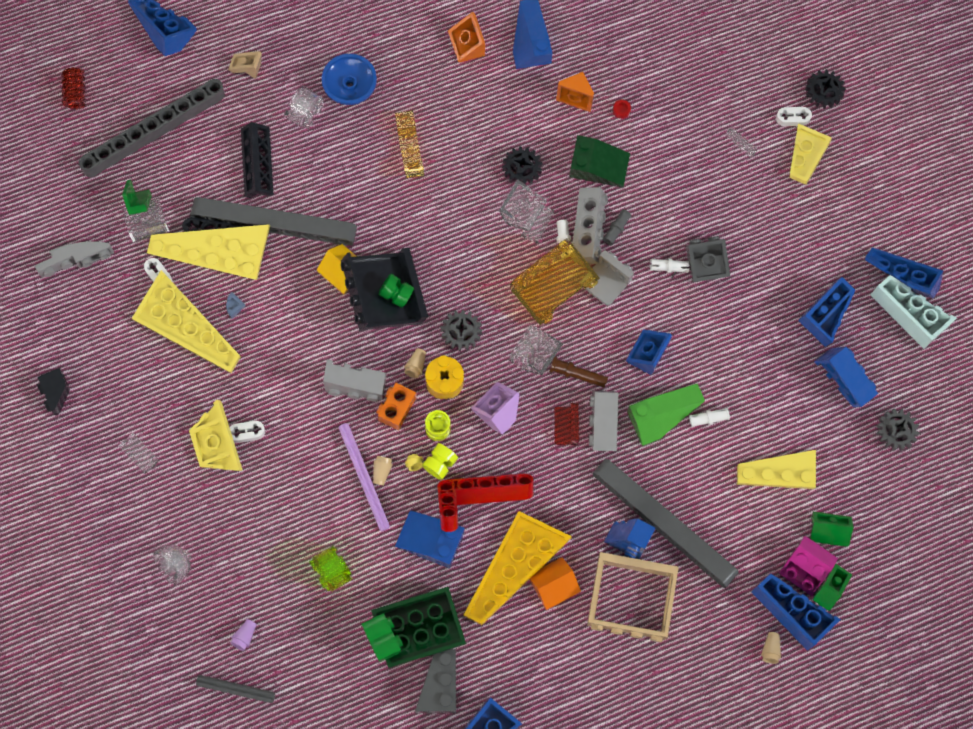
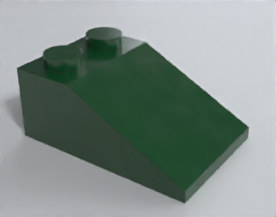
[569,135,630,188]

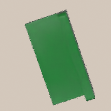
[122,179,152,215]
[810,511,854,547]

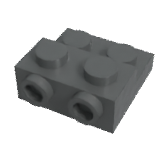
[685,236,730,282]

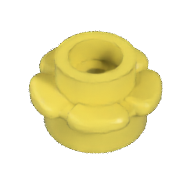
[405,454,424,471]

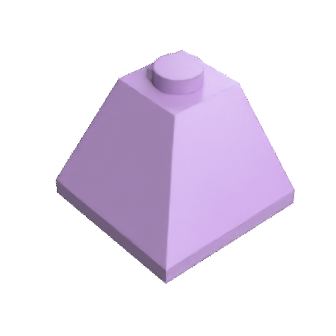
[471,382,519,434]

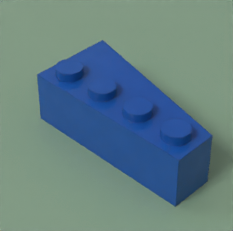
[751,574,841,651]

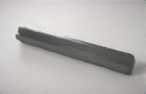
[196,675,275,703]

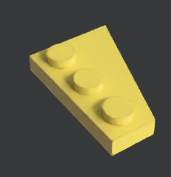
[790,123,831,185]

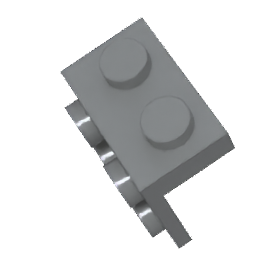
[581,250,634,306]

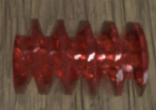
[61,67,86,109]

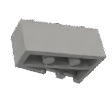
[589,391,618,451]

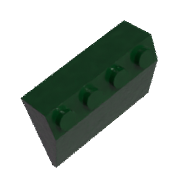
[371,587,466,669]

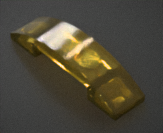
[395,110,425,179]

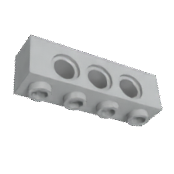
[571,187,608,264]

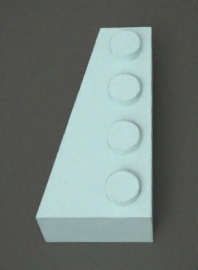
[871,275,957,349]

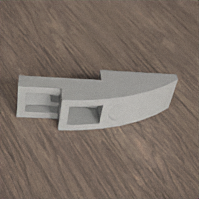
[35,241,114,278]

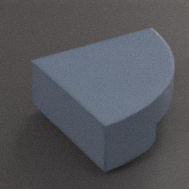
[226,292,245,319]

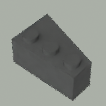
[415,649,456,714]

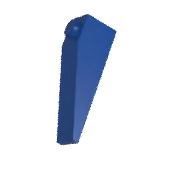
[865,247,944,299]

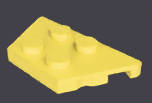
[189,400,242,471]

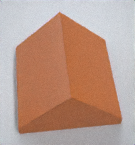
[448,12,485,62]
[556,72,594,112]
[529,557,581,610]

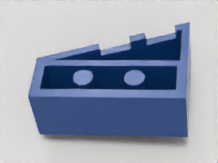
[798,277,855,347]
[814,347,879,407]
[604,519,655,559]

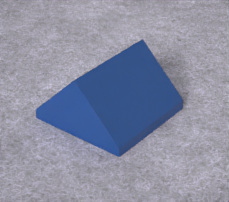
[626,329,672,375]

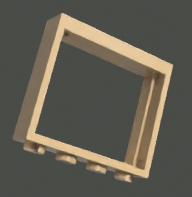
[587,552,679,642]

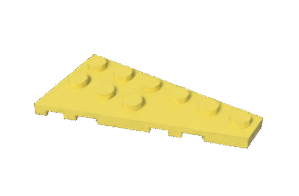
[147,225,270,280]
[132,270,241,373]

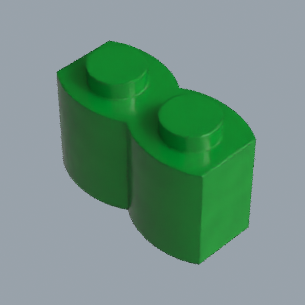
[361,613,403,663]

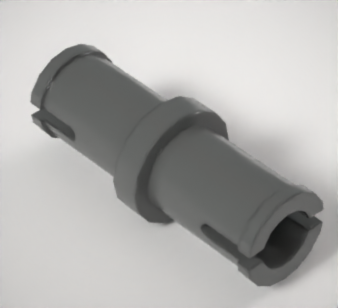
[603,209,632,246]

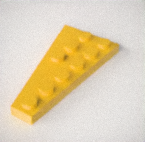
[464,511,572,625]

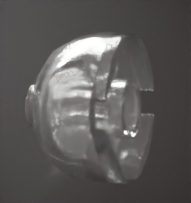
[153,544,191,585]

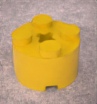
[425,355,464,399]

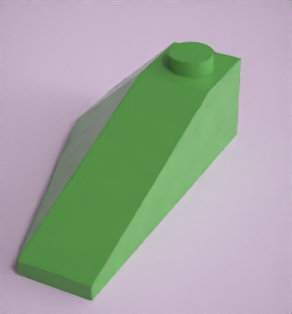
[627,384,705,446]

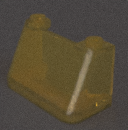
[510,238,600,325]

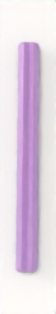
[339,423,390,531]

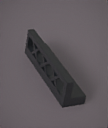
[241,122,274,198]

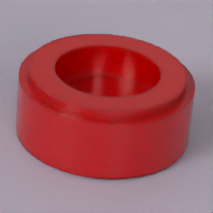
[612,99,631,119]

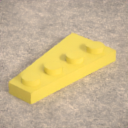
[737,450,816,489]

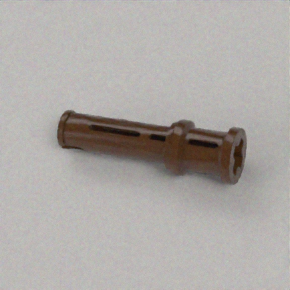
[549,356,608,388]

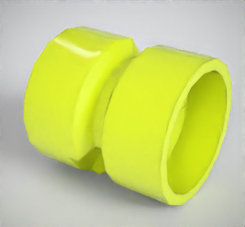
[425,410,450,441]
[422,443,458,480]

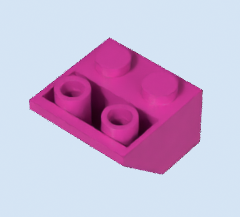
[779,536,838,596]

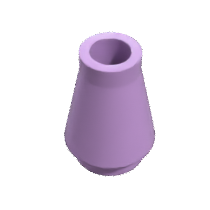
[230,619,257,651]

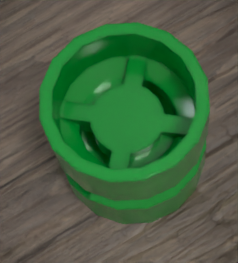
[378,274,414,308]

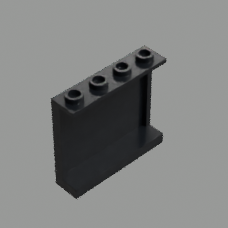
[340,248,428,331]

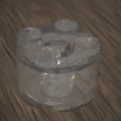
[284,85,324,130]

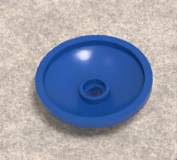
[322,54,377,105]

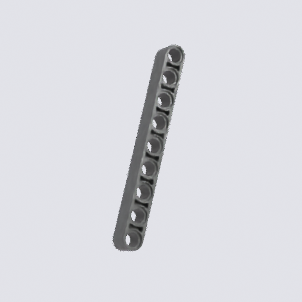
[79,79,225,177]
[190,197,357,246]
[592,459,739,588]

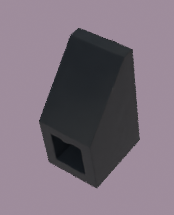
[37,368,70,416]

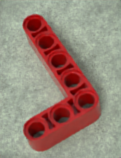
[437,473,534,532]

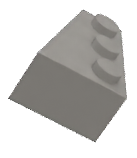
[323,359,386,402]

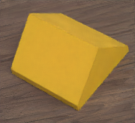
[317,244,357,295]

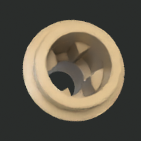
[404,348,426,378]
[373,456,393,486]
[761,632,781,664]

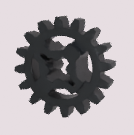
[805,69,846,109]
[502,146,543,187]

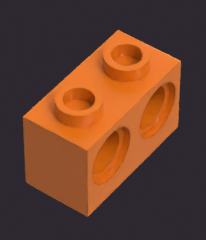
[376,382,417,431]

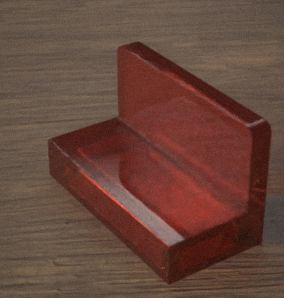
[554,403,579,445]

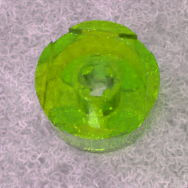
[309,545,353,592]

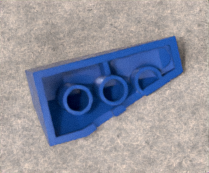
[128,0,197,57]
[513,0,553,69]

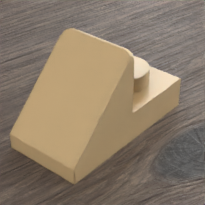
[228,51,262,79]

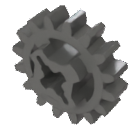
[441,309,482,351]
[876,409,920,451]

